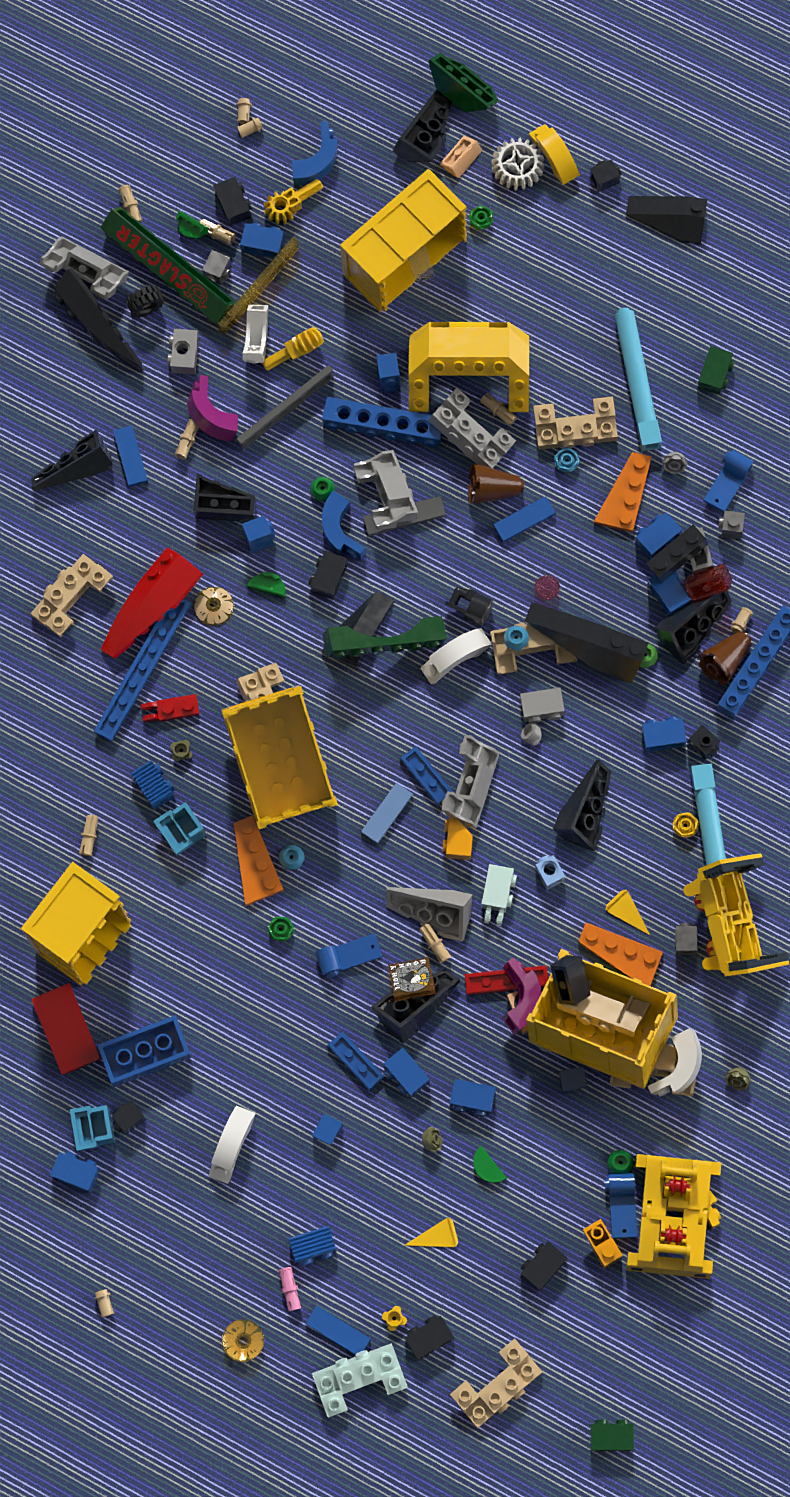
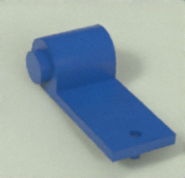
[703,450,754,512]
[315,933,383,979]
[604,1173,638,1239]

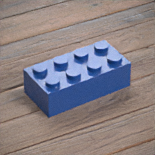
[97,1015,192,1087]

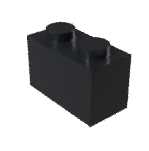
[213,177,252,226]
[309,551,348,600]
[550,955,591,1005]
[520,1241,567,1292]
[405,1315,454,1361]

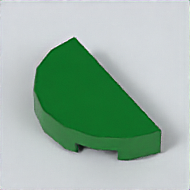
[176,210,210,239]
[247,572,286,598]
[473,1146,507,1183]

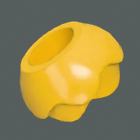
[673,812,699,838]

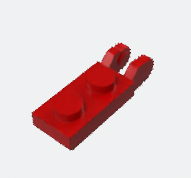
[141,694,200,722]

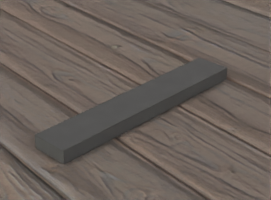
[237,365,334,450]

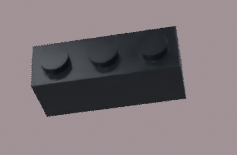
[646,524,708,583]

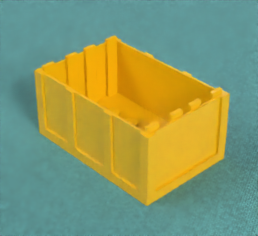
[340,169,467,312]
[221,685,338,829]
[21,861,132,986]
[526,949,678,1089]

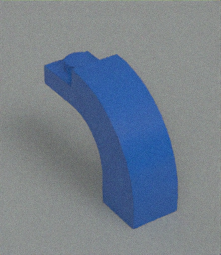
[292,121,338,186]
[322,491,366,560]

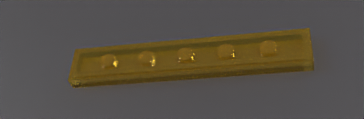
[218,237,299,334]

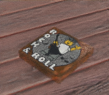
[388,957,436,1001]

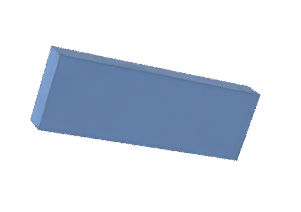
[361,783,413,844]

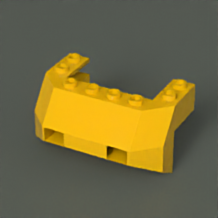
[409,322,529,412]

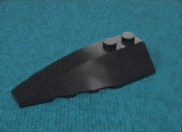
[54,267,144,372]
[524,602,648,684]

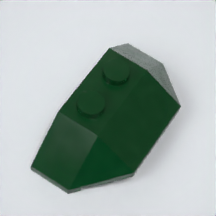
[428,53,499,112]

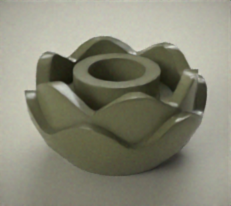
[725,1068,751,1091]
[422,1126,443,1153]

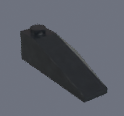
[392,89,452,162]
[626,196,708,245]
[31,429,113,491]
[654,584,732,664]
[322,591,394,670]
[553,760,611,851]

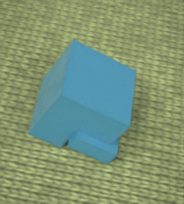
[154,802,206,855]
[70,1105,115,1152]

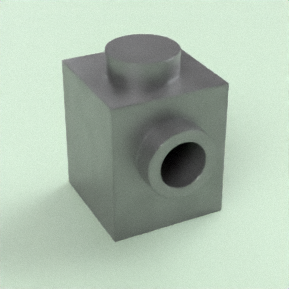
[202,250,231,285]
[718,511,745,539]
[675,923,697,955]

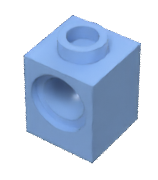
[535,855,565,890]

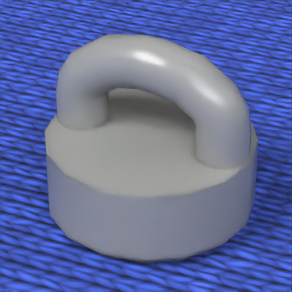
[521,723,542,746]

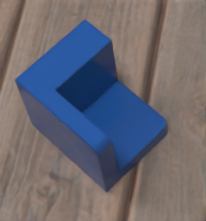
[312,1114,343,1145]

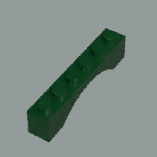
[322,616,447,659]

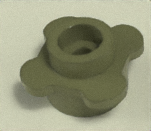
[170,740,192,762]

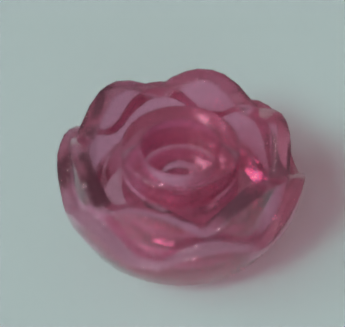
[535,575,560,600]

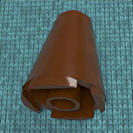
[468,464,524,504]
[697,631,752,685]

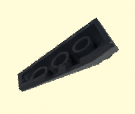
[372,969,460,1043]

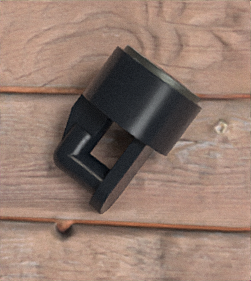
[444,587,494,627]

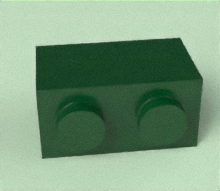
[697,346,735,395]
[590,1420,634,1451]

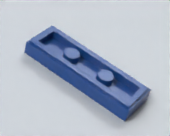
[113,426,148,487]
[493,496,556,543]
[400,746,453,806]
[327,1031,385,1091]
[306,1306,371,1355]

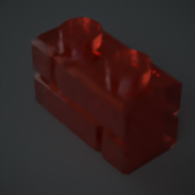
[685,563,732,602]

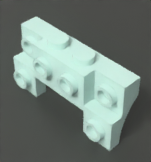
[312,1343,408,1417]

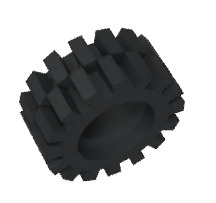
[126,285,165,318]

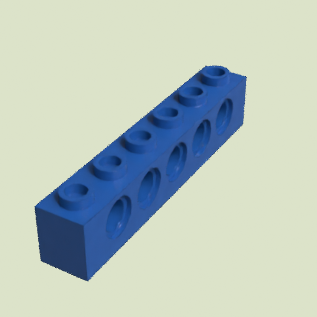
[322,397,443,447]
[717,605,790,721]

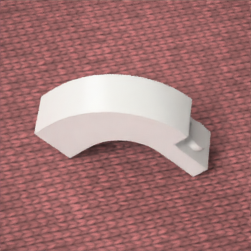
[243,305,268,363]
[420,628,492,684]
[648,1028,702,1096]
[209,1106,255,1184]

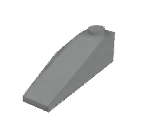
[386,887,472,941]

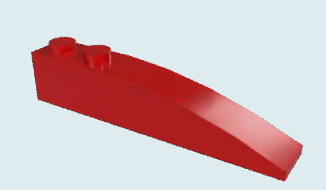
[101,547,204,659]

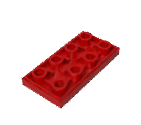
[31,983,101,1076]

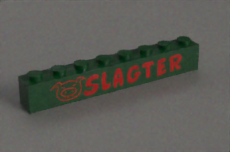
[100,207,237,324]

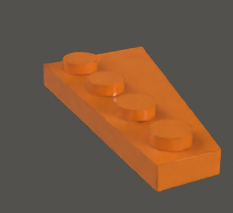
[594,452,652,533]
[234,815,284,906]
[578,923,663,986]

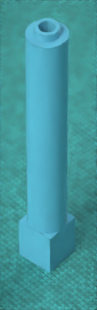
[615,308,662,452]
[690,763,726,865]

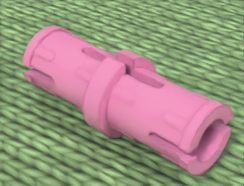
[278,1267,301,1311]

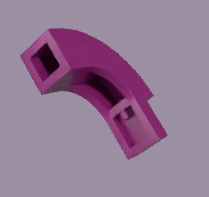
[187,375,238,442]
[502,958,541,1035]

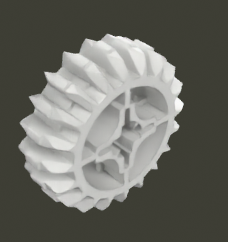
[492,138,544,190]

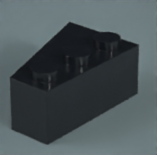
[193,473,257,522]

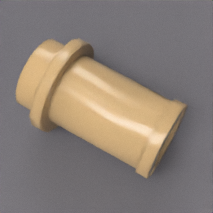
[236,98,252,125]
[237,117,263,138]
[731,607,753,633]
[94,1289,115,1318]

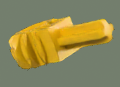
[264,179,323,225]
[262,327,324,371]

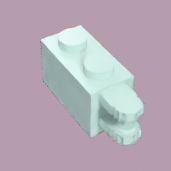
[482,864,517,926]

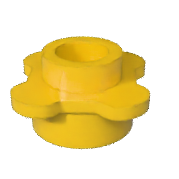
[382,1306,407,1331]

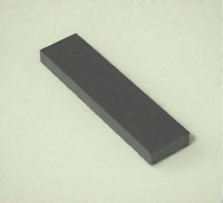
[363,496,446,537]

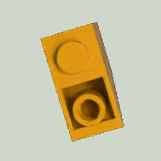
[442,817,473,860]
[583,1219,623,1268]

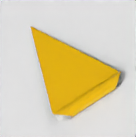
[606,890,650,935]
[405,1218,458,1247]

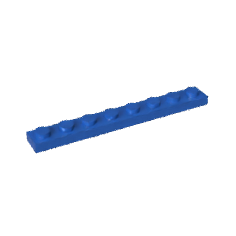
[94,599,191,742]

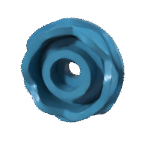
[554,448,579,472]
[504,626,529,651]
[279,845,305,870]

